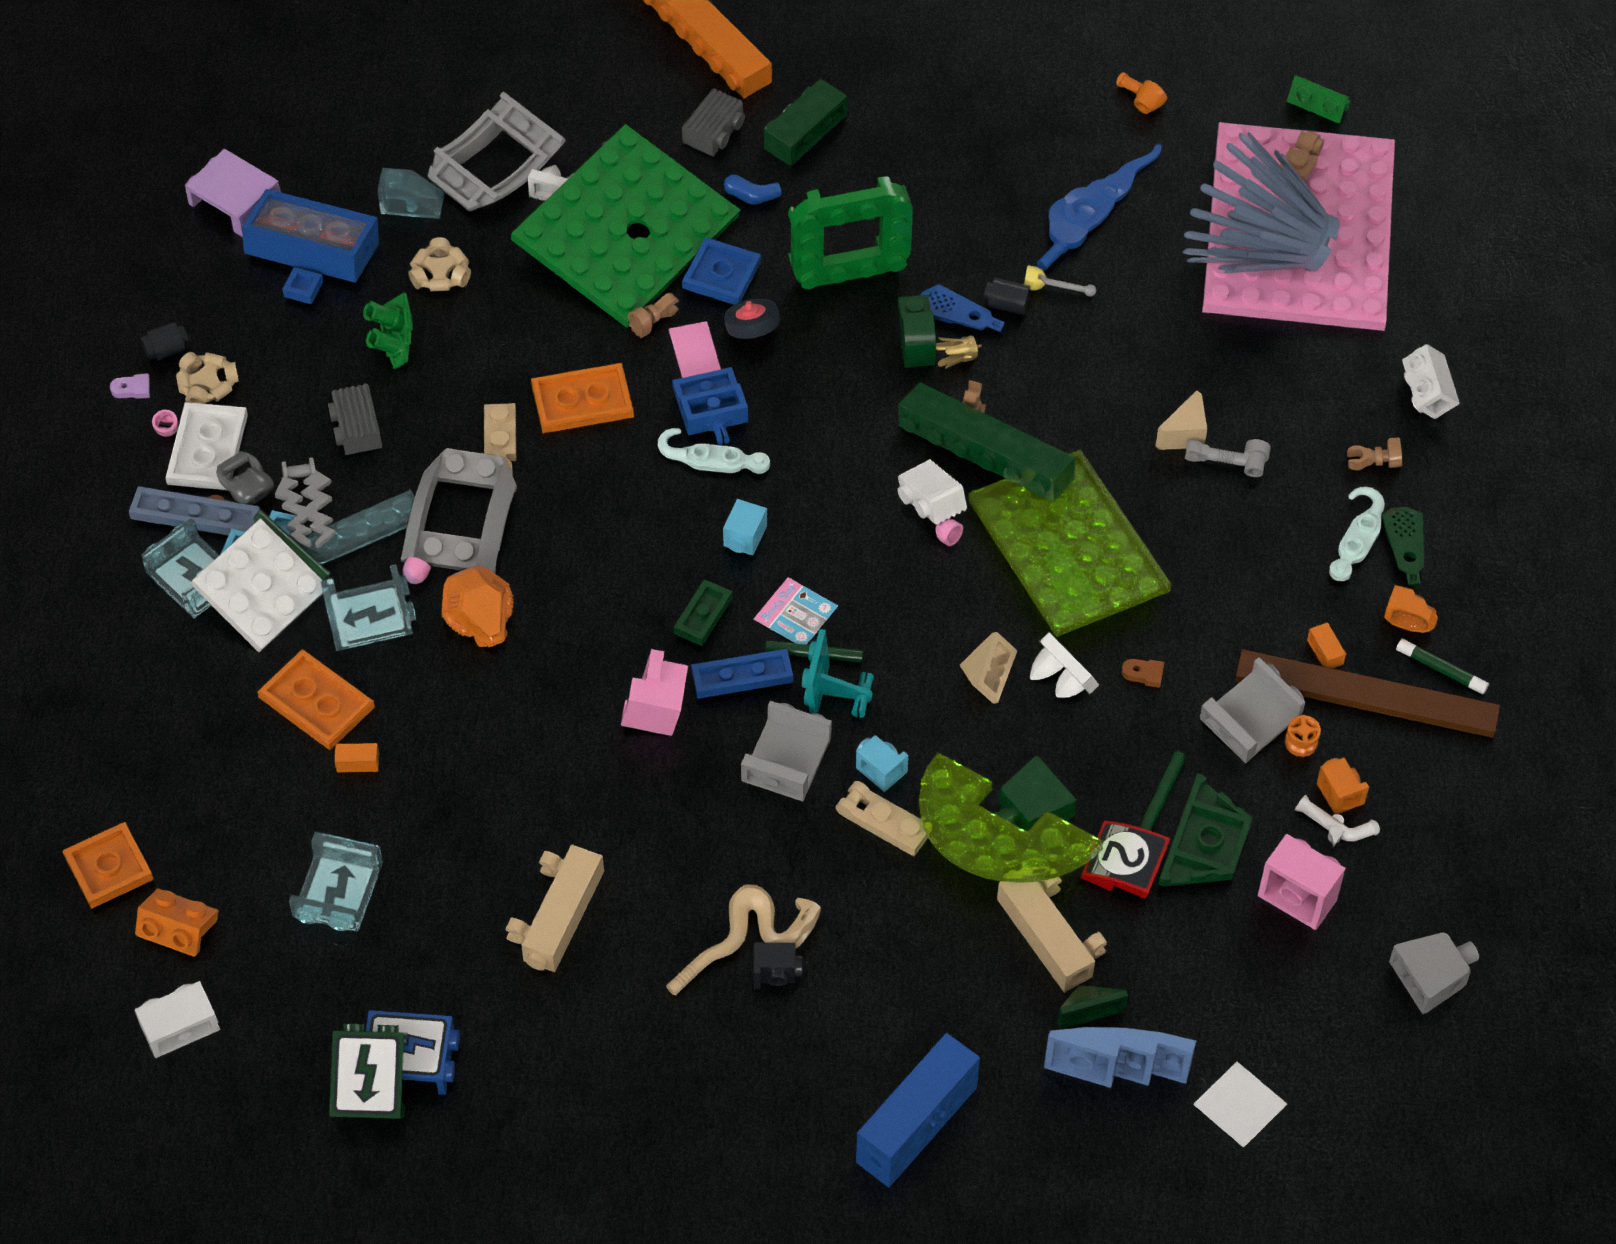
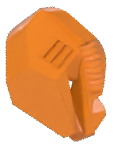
[442,565,514,647]

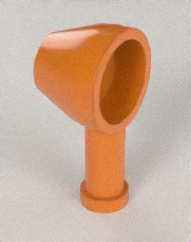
[1116,72,1167,114]

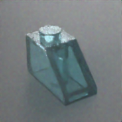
[377,168,444,219]

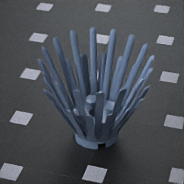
[1183,132,1339,273]

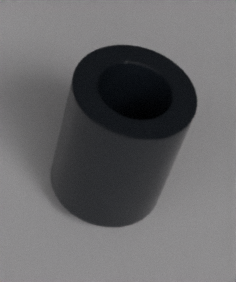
[984,278,1031,315]

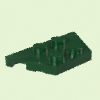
[1159,773,1253,886]

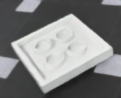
[191,518,329,652]

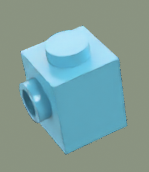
[723,499,767,555]

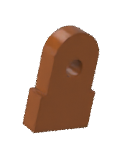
[1122,659,1165,688]

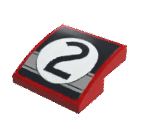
[1080,821,1170,899]

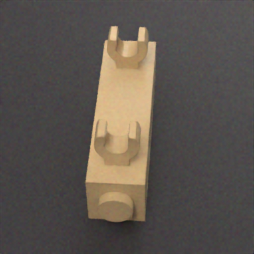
[506,845,604,972]
[997,868,1107,993]

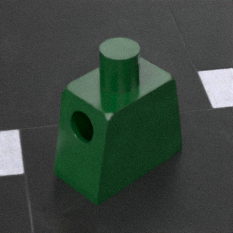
[992,756,1076,836]

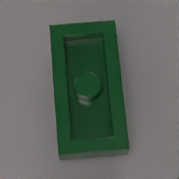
[674,579,733,646]

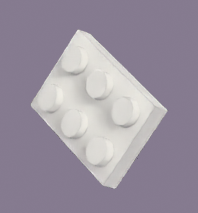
[166,402,248,490]

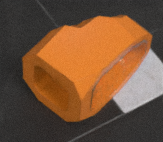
[1384,585,1438,633]

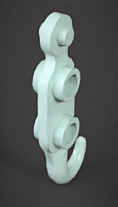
[658,428,770,474]
[1329,487,1385,581]

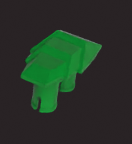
[363,293,413,369]

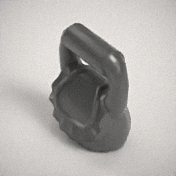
[216,451,274,505]

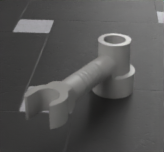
[1185,439,1271,477]

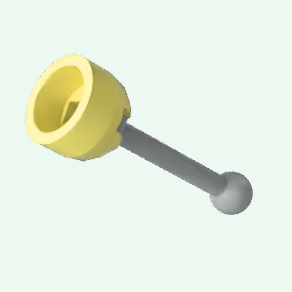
[1024,265,1096,297]

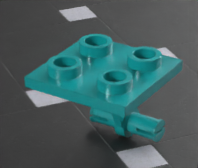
[802,629,874,718]

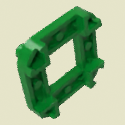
[788,177,913,289]

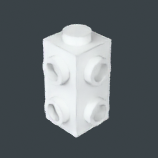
[1402,344,1460,419]

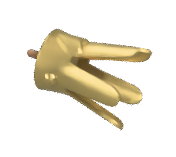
[936,335,982,369]

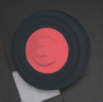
[724,299,780,339]

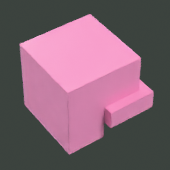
[621,649,688,736]

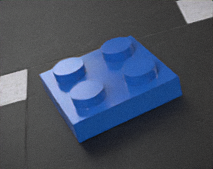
[682,237,761,305]

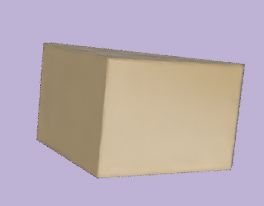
[1156,391,1207,450]

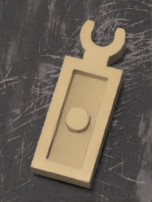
[484,403,516,476]

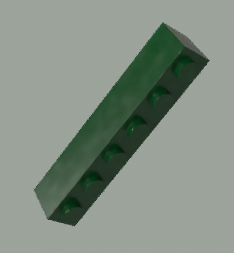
[898,382,1075,502]

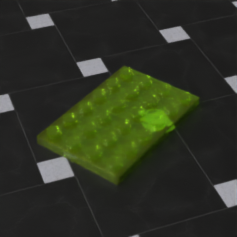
[968,450,1171,637]

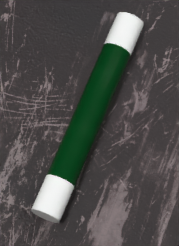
[1396,638,1489,695]

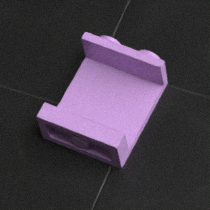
[185,149,280,237]

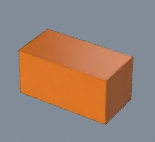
[1307,622,1346,669]
[335,743,379,772]

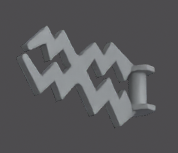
[275,458,336,548]

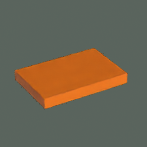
[531,363,634,433]
[257,649,375,750]

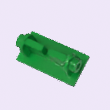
[1286,75,1351,123]

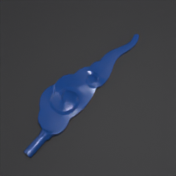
[1037,144,1162,271]

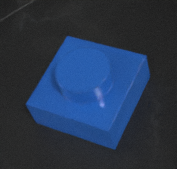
[282,267,323,304]

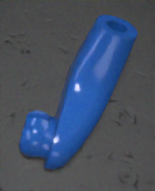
[724,175,781,205]

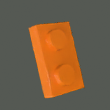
[135,888,218,956]

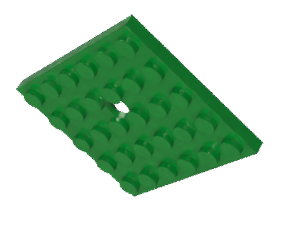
[511,124,740,328]

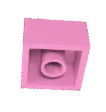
[1258,834,1346,930]

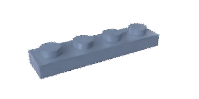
[129,486,261,535]

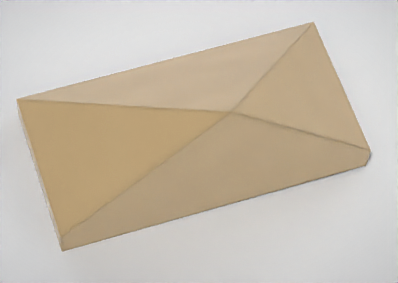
[960,632,1017,704]

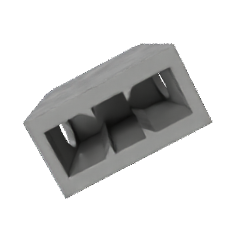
[1389,932,1479,1014]

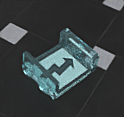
[141,518,219,618]
[320,564,416,651]
[289,832,383,932]

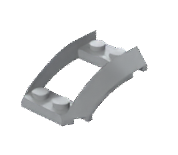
[428,92,566,211]
[401,448,517,573]

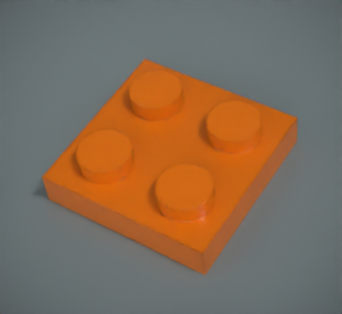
[62,822,154,909]

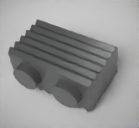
[682,88,745,156]
[328,383,382,455]

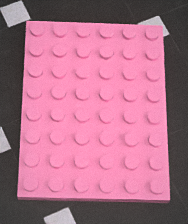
[1203,122,1395,331]

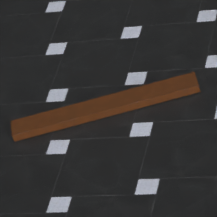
[1235,649,1500,738]

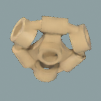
[408,238,471,291]
[176,352,239,404]

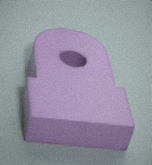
[110,373,150,399]

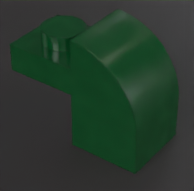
[898,295,936,368]

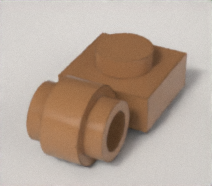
[1280,131,1325,183]

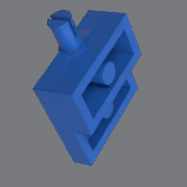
[672,367,748,445]

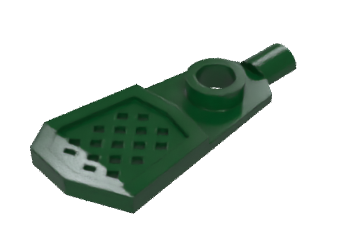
[1381,507,1424,587]

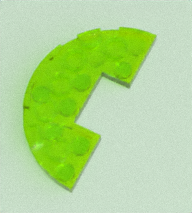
[919,753,1103,883]

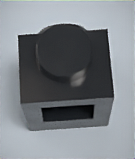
[753,942,802,989]

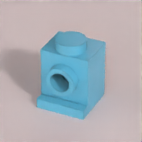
[856,735,908,792]

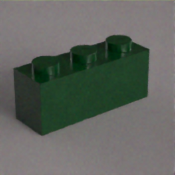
[763,79,847,166]

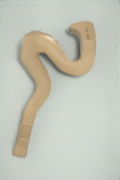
[666,884,821,996]

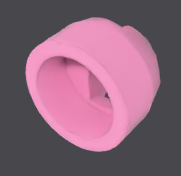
[152,410,179,437]
[936,519,963,546]
[403,557,431,584]

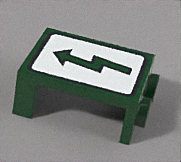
[329,1024,408,1118]

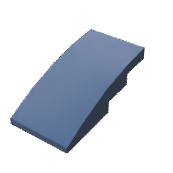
[1044,1027,1196,1088]

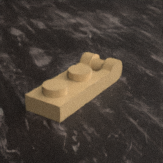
[836,781,932,856]

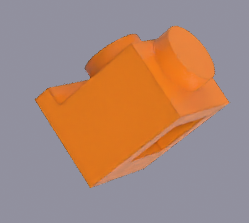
[1317,758,1369,814]

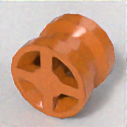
[1285,715,1321,757]

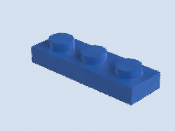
[691,649,793,699]

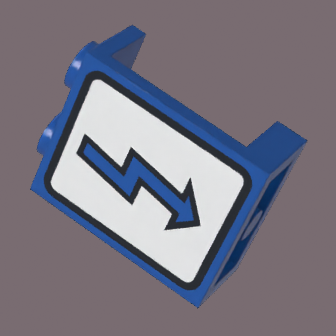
[366,1010,460,1095]

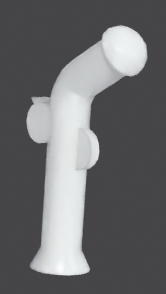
[1295,795,1380,847]

